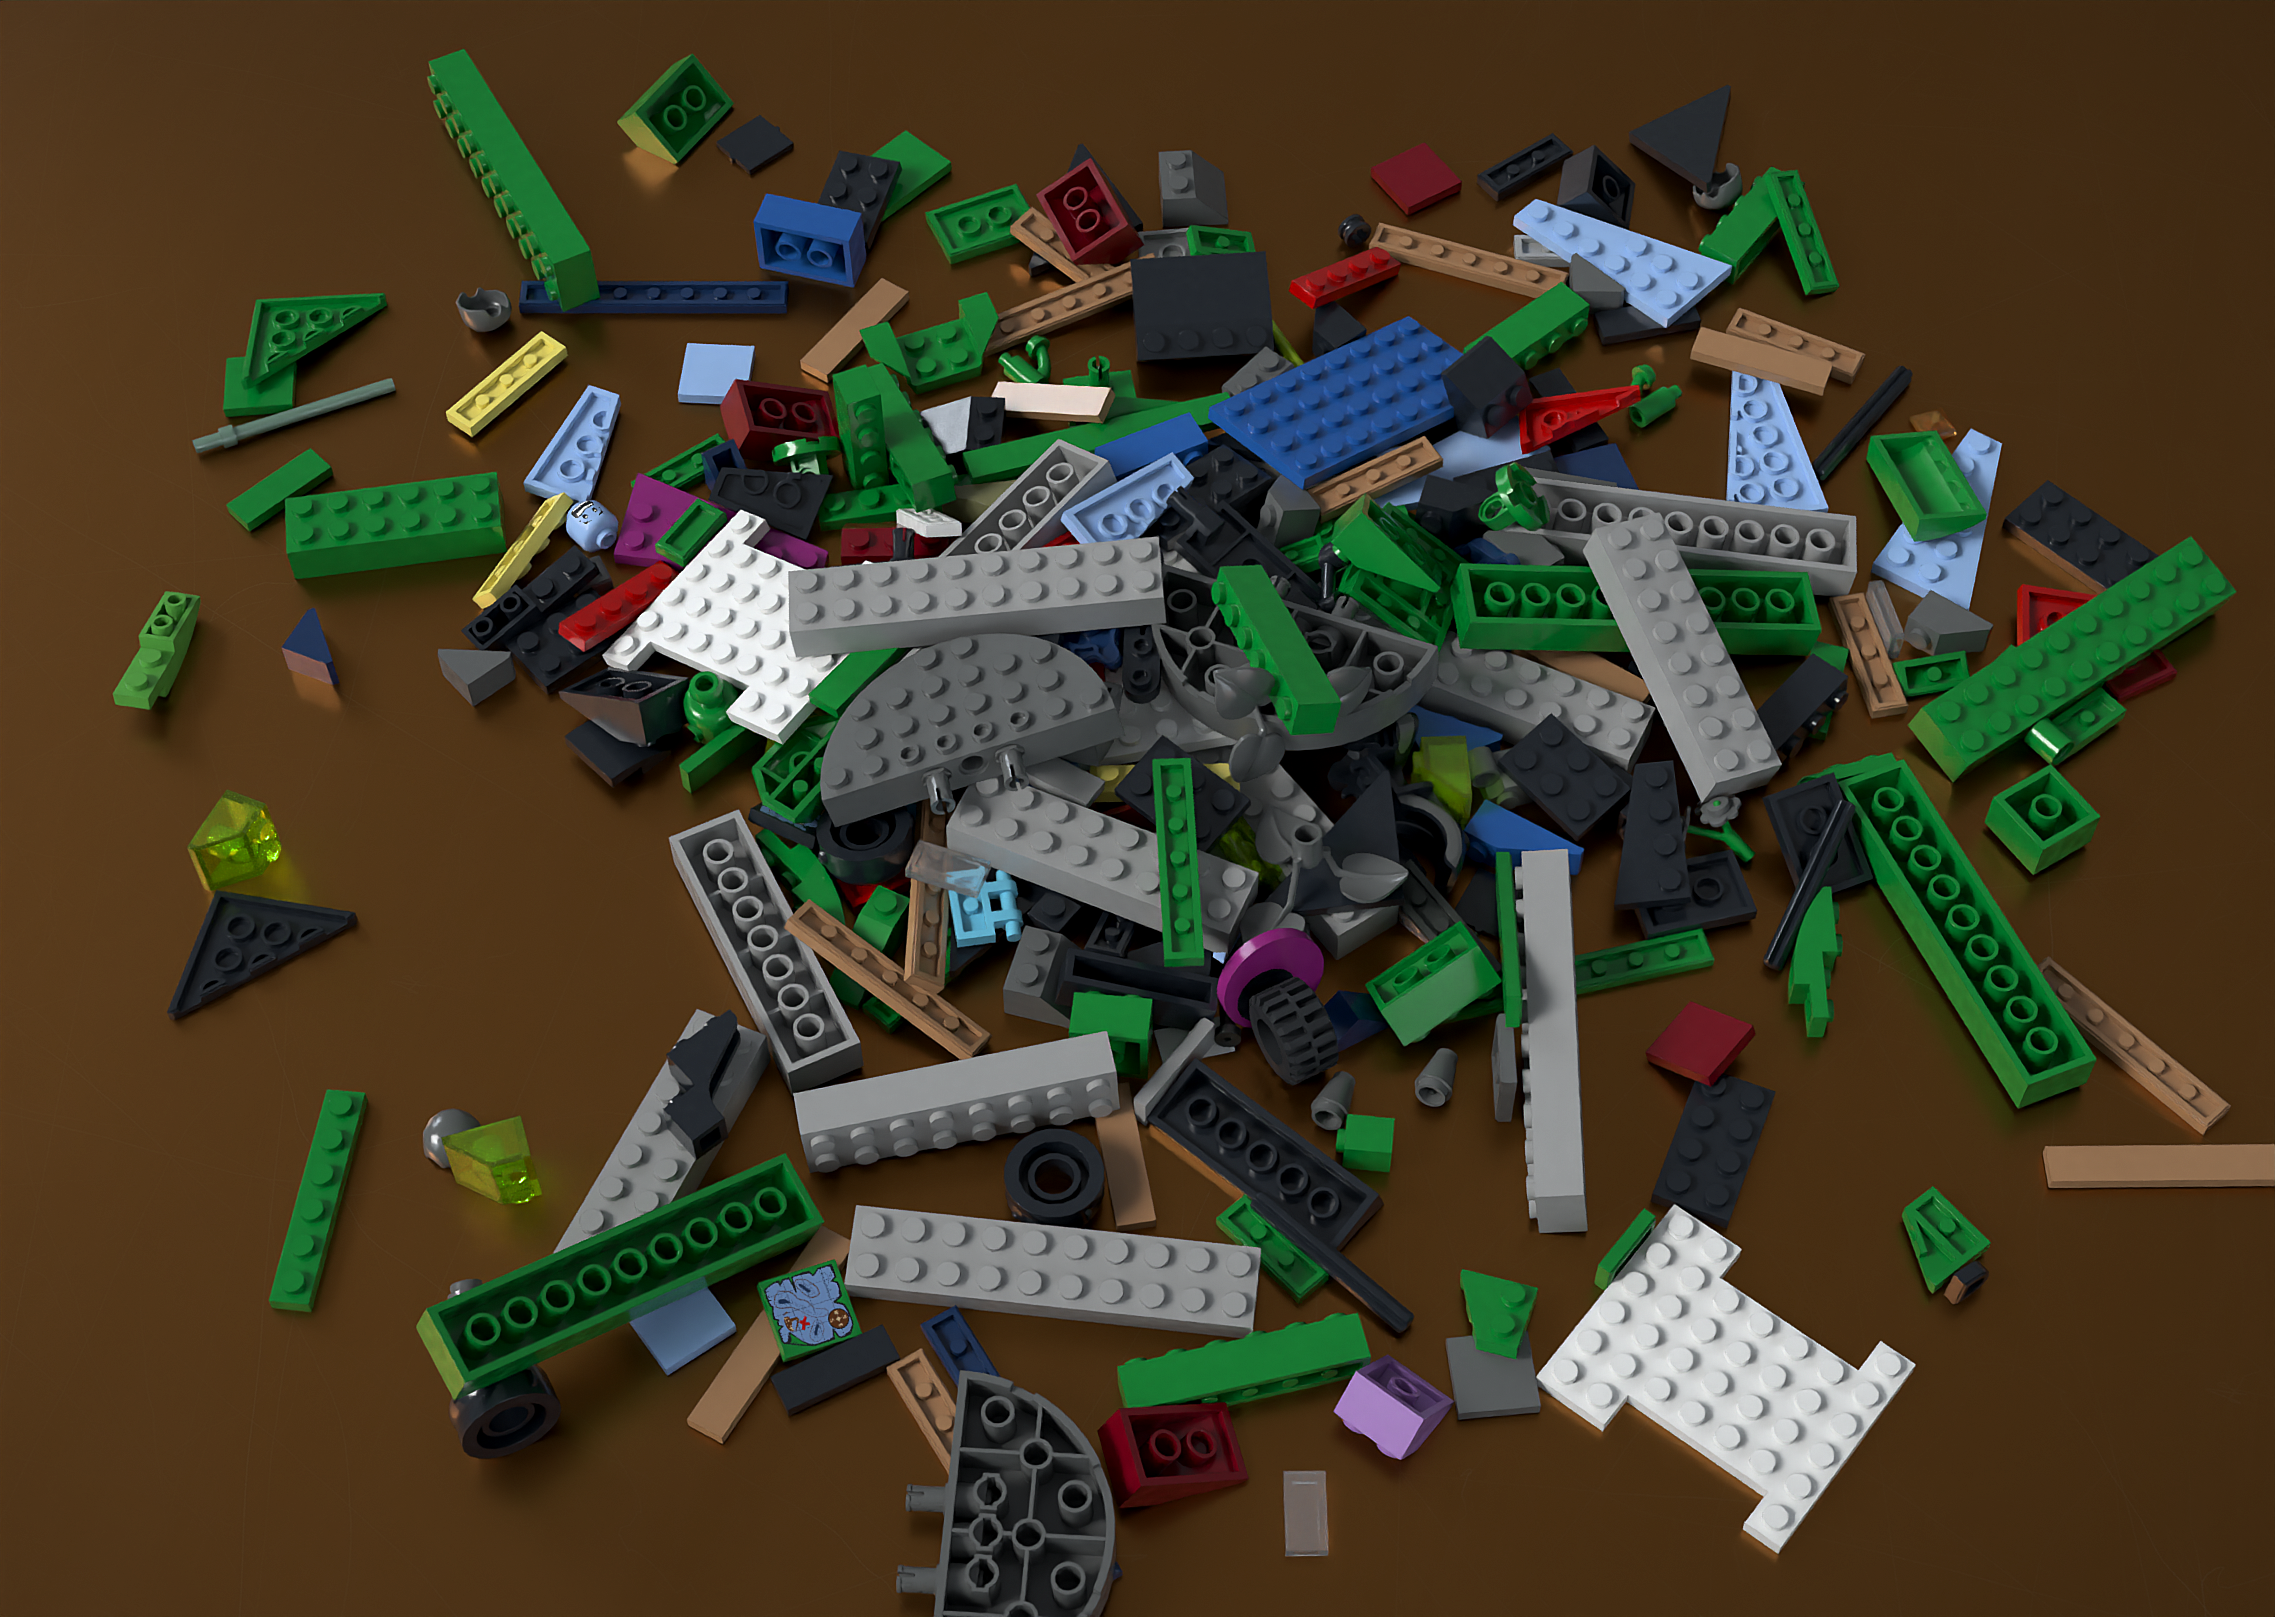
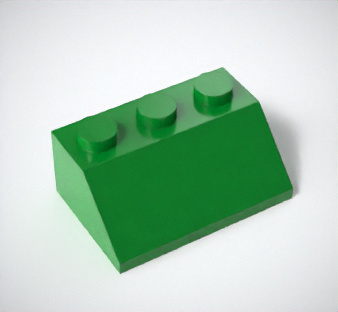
[617,53,734,164]
[1365,920,1502,1046]

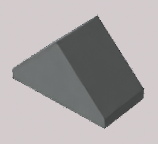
[1568,253,1626,314]
[437,649,516,707]

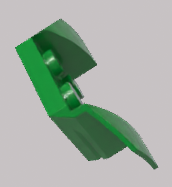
[859,292,999,395]

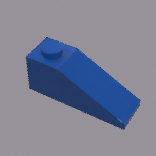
[1463,799,1585,875]

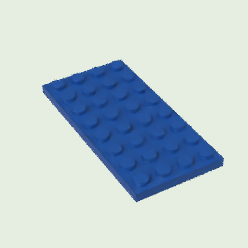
[1208,316,1464,490]

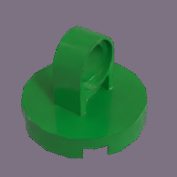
[772,436,842,475]
[1478,462,1550,531]

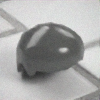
[1693,163,1743,211]
[456,287,512,332]
[423,1108,484,1168]

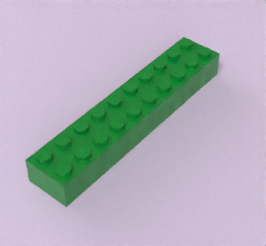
[427,49,601,312]
[1908,536,2237,783]
[1450,563,1822,656]
[1837,759,2097,1109]
[416,1153,824,1401]

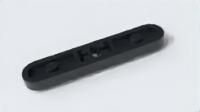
[1122,550,1165,704]

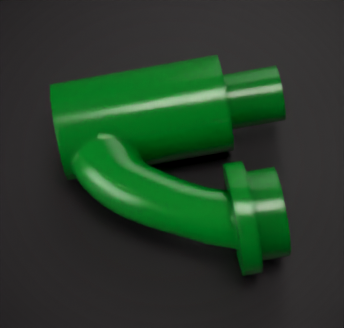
[998,335,1052,384]
[1629,364,1682,428]

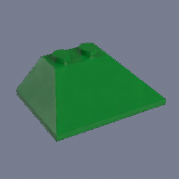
[1337,502,1470,655]

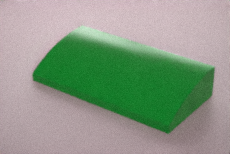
[1866,430,1987,542]

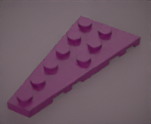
[613,473,829,571]

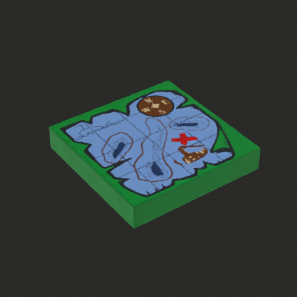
[757,1259,862,1362]

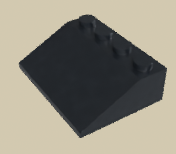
[1130,251,1274,362]

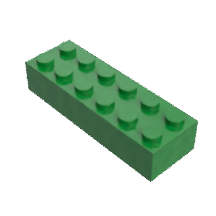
[285,472,507,580]

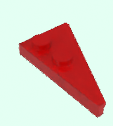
[1519,385,1641,455]
[2017,584,2097,647]

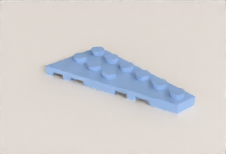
[1513,199,1732,328]
[1726,370,1828,513]
[1871,429,2002,611]

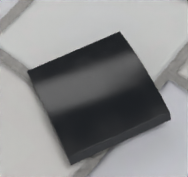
[564,720,671,788]

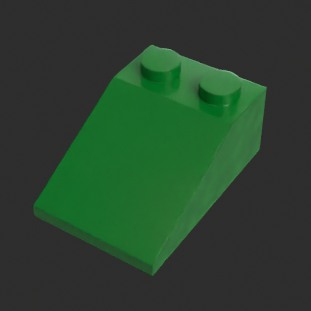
[1331,493,1443,593]

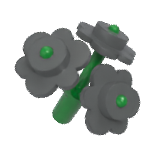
[1680,794,1756,863]

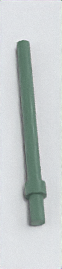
[192,378,396,453]

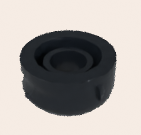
[816,806,915,886]
[1004,1129,1105,1229]
[449,1364,561,1459]

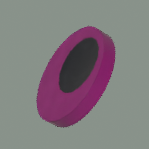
[1217,928,1324,1028]

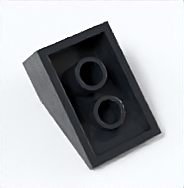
[919,396,1007,475]
[559,667,690,747]

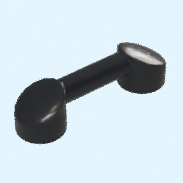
[1318,541,1351,614]

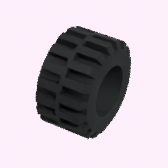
[1249,977,1339,1085]

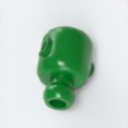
[683,671,743,745]

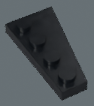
[1614,760,1691,911]

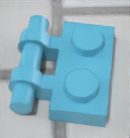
[946,869,1024,947]

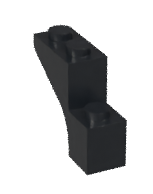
[663,1009,741,1160]

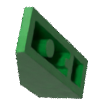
[829,885,910,1010]

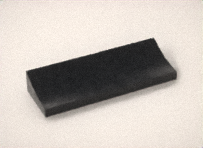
[1146,1057,1384,1252]

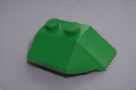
[752,713,844,823]

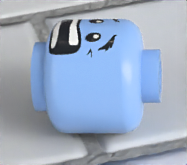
[566,500,618,552]

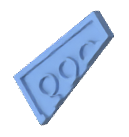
[523,385,621,507]
[1060,452,1194,544]

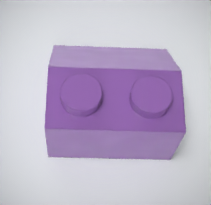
[1333,1355,1455,1460]

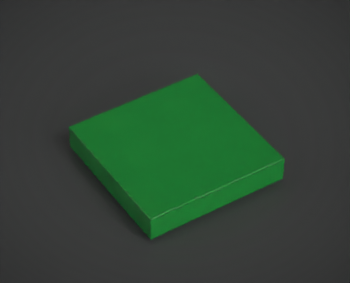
[223,357,297,417]

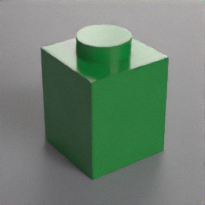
[1336,1114,1395,1172]

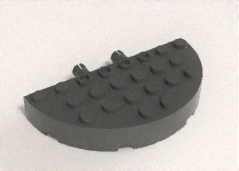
[1151,564,1438,751]
[820,633,1126,827]
[896,1370,1116,1617]

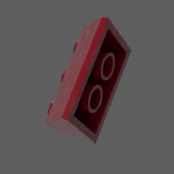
[1036,158,1144,265]
[841,522,951,565]

